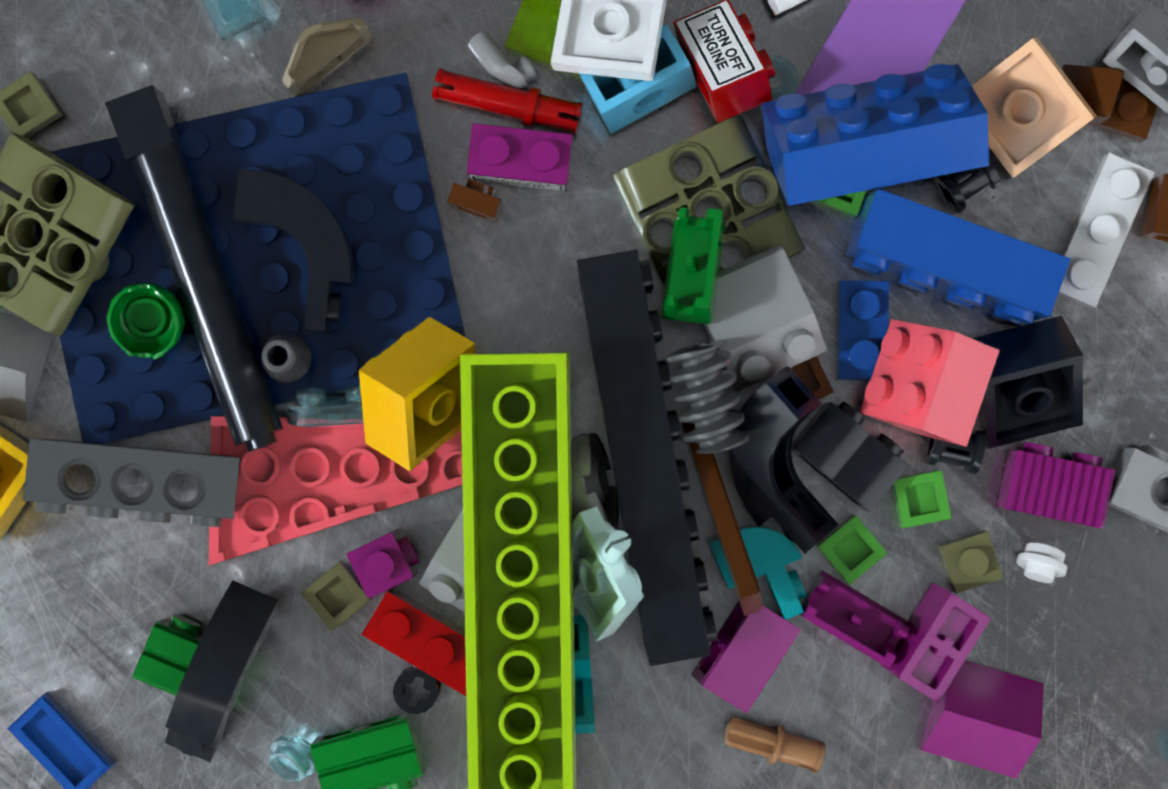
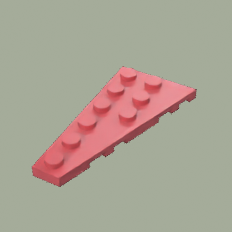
[208,416,462,566]

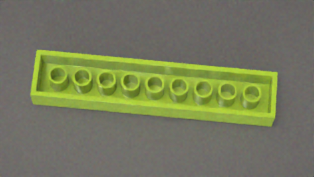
[460,351,577,789]

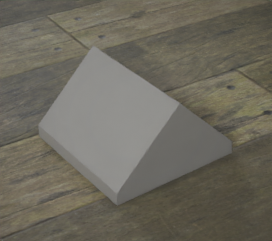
[0,313,53,422]

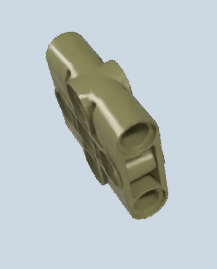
[612,115,806,286]
[0,132,135,336]

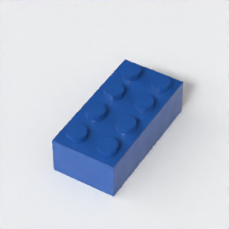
[762,64,989,206]
[843,188,1071,327]

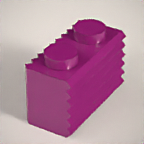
[997,442,1116,529]

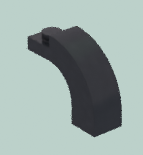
[233,169,356,334]
[730,366,839,554]
[165,580,279,763]

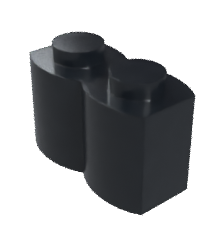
[791,401,908,512]

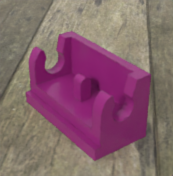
[799,570,910,669]
[880,582,991,703]
[691,601,801,714]

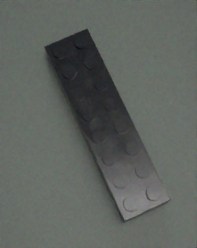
[577,249,718,666]

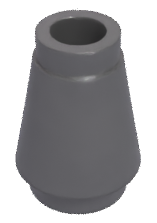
[261,333,311,383]

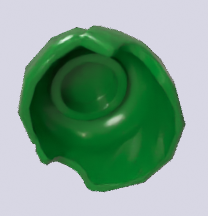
[106,283,185,360]

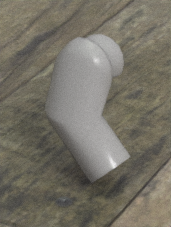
[468,31,539,89]

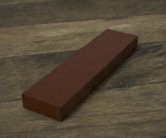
[682,422,763,616]

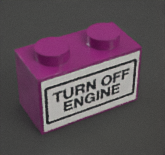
[467,123,573,192]

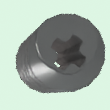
[666,340,749,454]

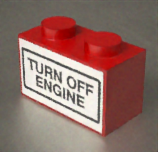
[673,0,775,123]

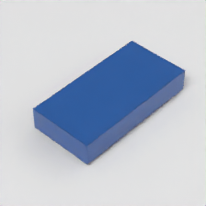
[7,692,115,789]

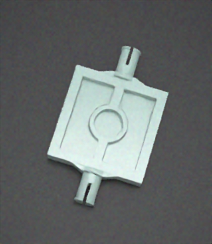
[572,506,644,641]

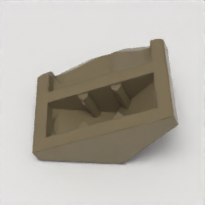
[282,17,373,97]

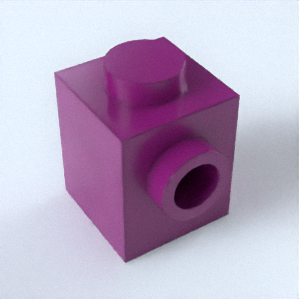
[346,529,420,599]

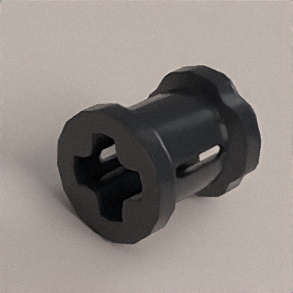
[934,160,1001,214]
[925,430,986,475]
[393,666,442,714]

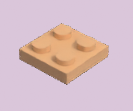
[972,36,1097,178]

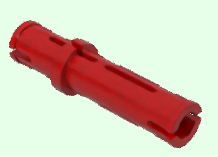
[432,68,584,134]

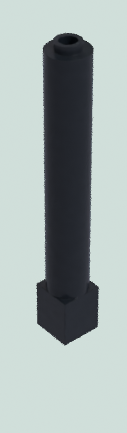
[105,85,283,452]

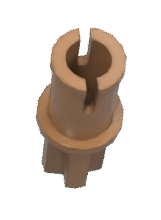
[724,717,826,773]

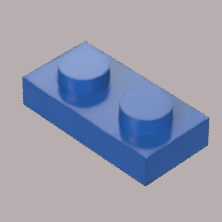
[836,280,889,380]

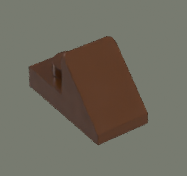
[1062,64,1157,142]

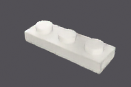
[1058,152,1155,309]

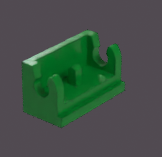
[661,208,725,324]

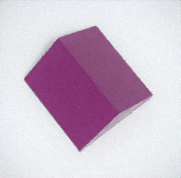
[920,660,1044,778]

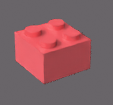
[859,319,1000,447]

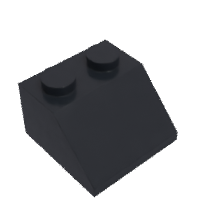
[972,316,1083,449]

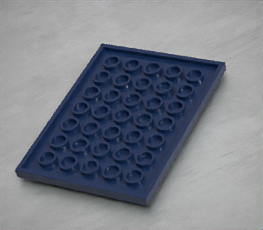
[35,72,466,444]

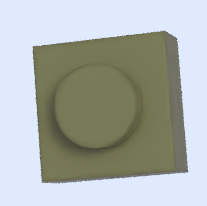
[0,71,63,139]
[938,530,1003,594]
[301,560,373,631]

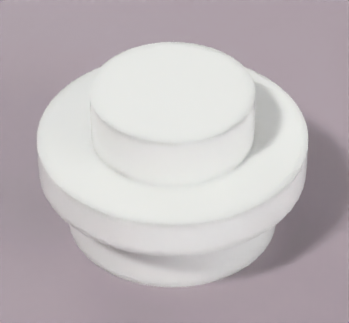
[1016,543,1067,583]

